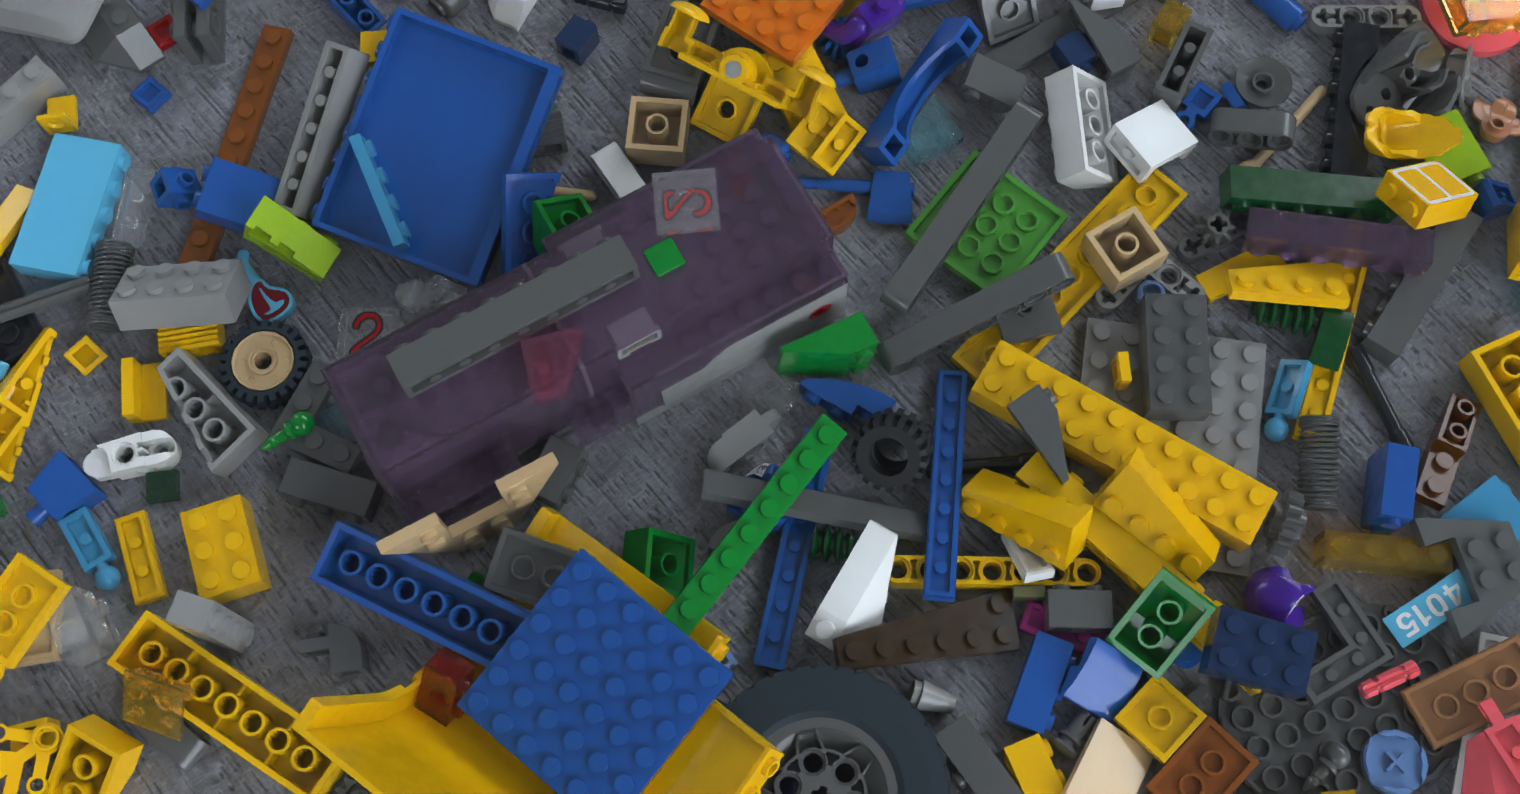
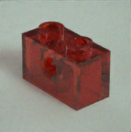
[414,646,476,727]

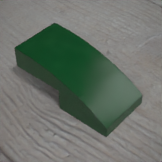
[1307,307,1354,372]

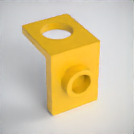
[36,95,78,135]

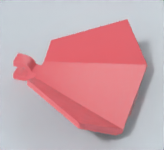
[1461,697,1520,794]

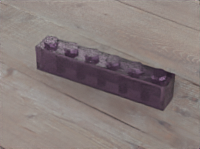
[1241,207,1435,276]

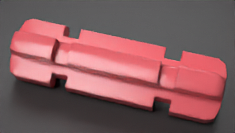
[1357,660,1421,699]

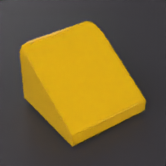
[63,334,108,376]

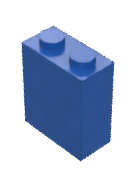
[191,157,281,234]
[1360,442,1420,536]

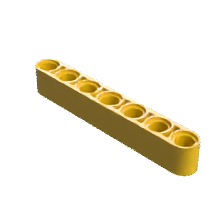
[889,555,1101,592]

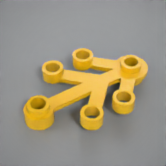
[0,722,64,794]

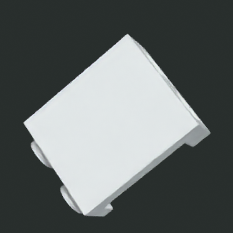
[1103,99,1199,184]

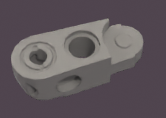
[707,408,783,474]

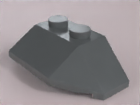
[83,0,166,73]

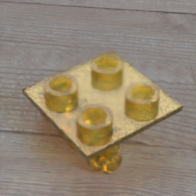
[122,667,195,741]

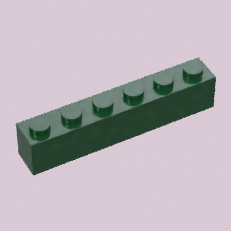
[1219,165,1398,226]

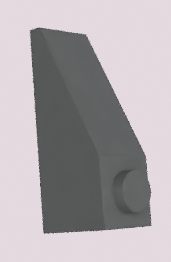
[1063,0,1142,82]
[1007,384,1069,485]

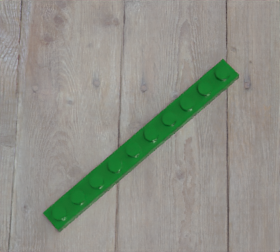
[663,413,848,636]

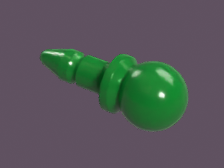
[260,411,315,451]

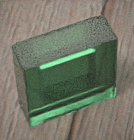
[146,469,181,505]

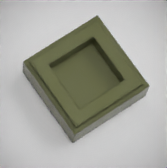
[1010,585,1045,602]

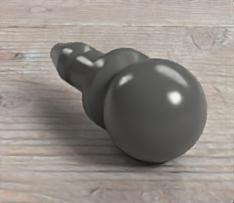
[1302,743,1351,794]

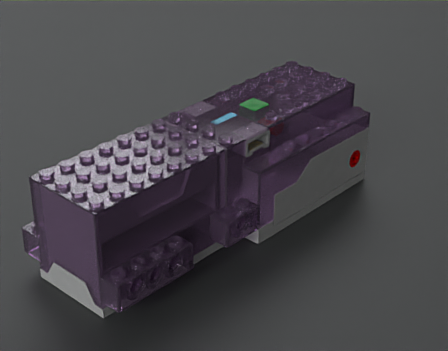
[320,128,849,525]

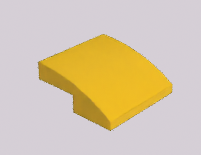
[784,96,867,177]

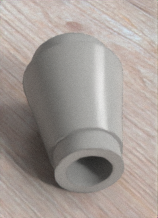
[907,679,957,714]

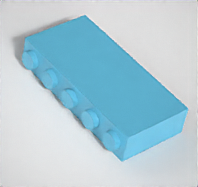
[8,133,131,282]

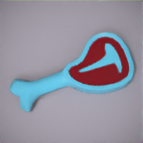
[230,249,296,324]

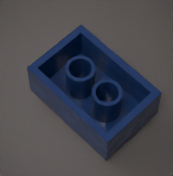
[1198,605,1319,700]

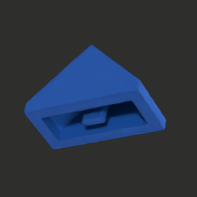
[1470,178,1517,222]

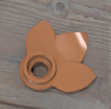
[1471,98,1520,143]

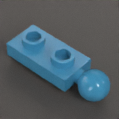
[1264,359,1314,442]
[58,506,121,590]

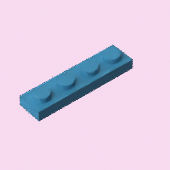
[348,133,411,251]

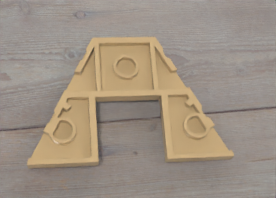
[376,451,559,555]

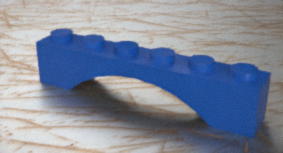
[856,17,984,167]

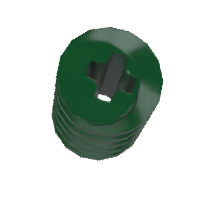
[1247,301,1316,337]
[810,523,863,565]

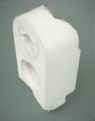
[83,430,182,482]

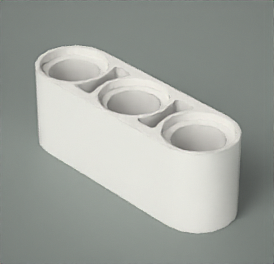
[590,142,651,212]

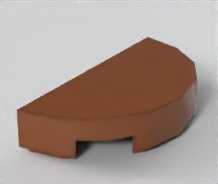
[804,192,857,236]

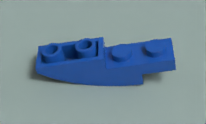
[322,0,387,35]
[799,378,900,443]

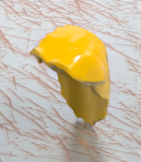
[1363,106,1464,160]

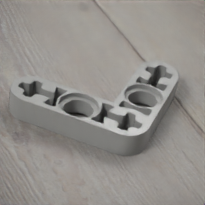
[1093,257,1206,314]

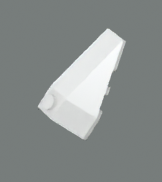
[805,519,898,651]

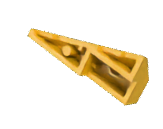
[0,327,57,483]

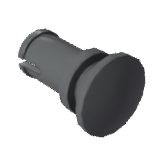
[1049,709,1096,760]

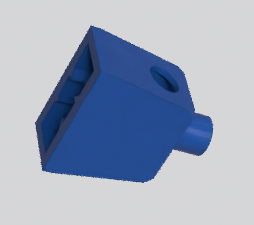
[833,35,901,95]
[25,450,108,527]

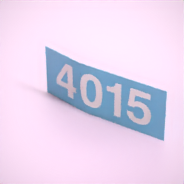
[1382,569,1473,648]

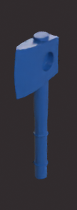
[777,170,915,224]

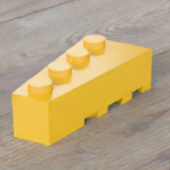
[1092,446,1221,582]

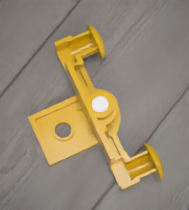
[657,1,836,148]

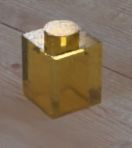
[1147,0,1193,50]

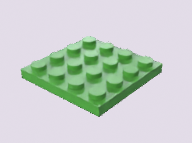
[904,150,1069,291]

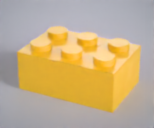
[179,494,272,604]

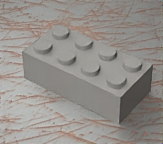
[108,259,252,331]

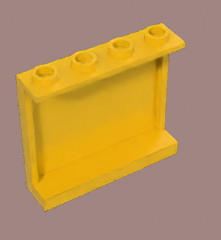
[641,699,784,794]

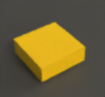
[1111,351,1132,390]

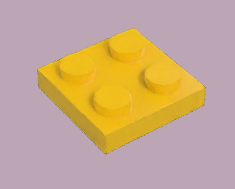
[1114,676,1207,765]

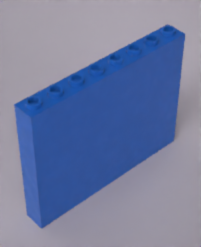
[311,6,565,290]

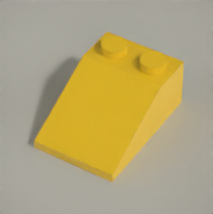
[43,714,144,794]

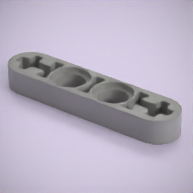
[1307,5,1422,35]

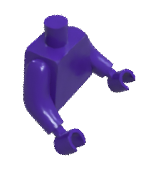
[822,0,906,50]

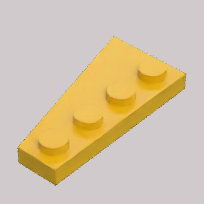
[1224,260,1351,309]

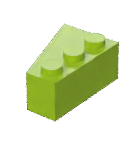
[243,195,342,284]

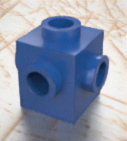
[150,167,202,210]

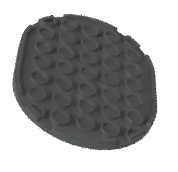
[1217,602,1462,794]

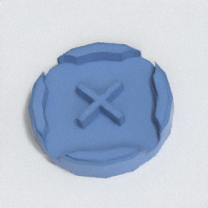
[1359,729,1429,794]

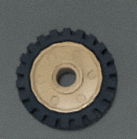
[219,319,313,410]

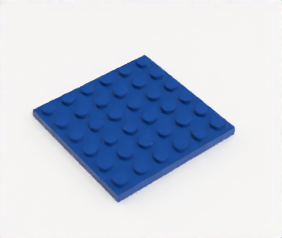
[456,548,735,794]

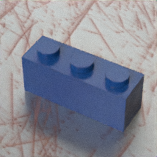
[1003,630,1077,736]

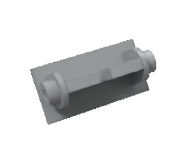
[1445,44,1478,108]

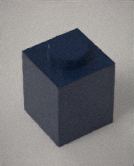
[555,14,600,66]
[1050,28,1097,73]

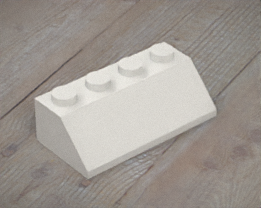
[1044,65,1119,189]

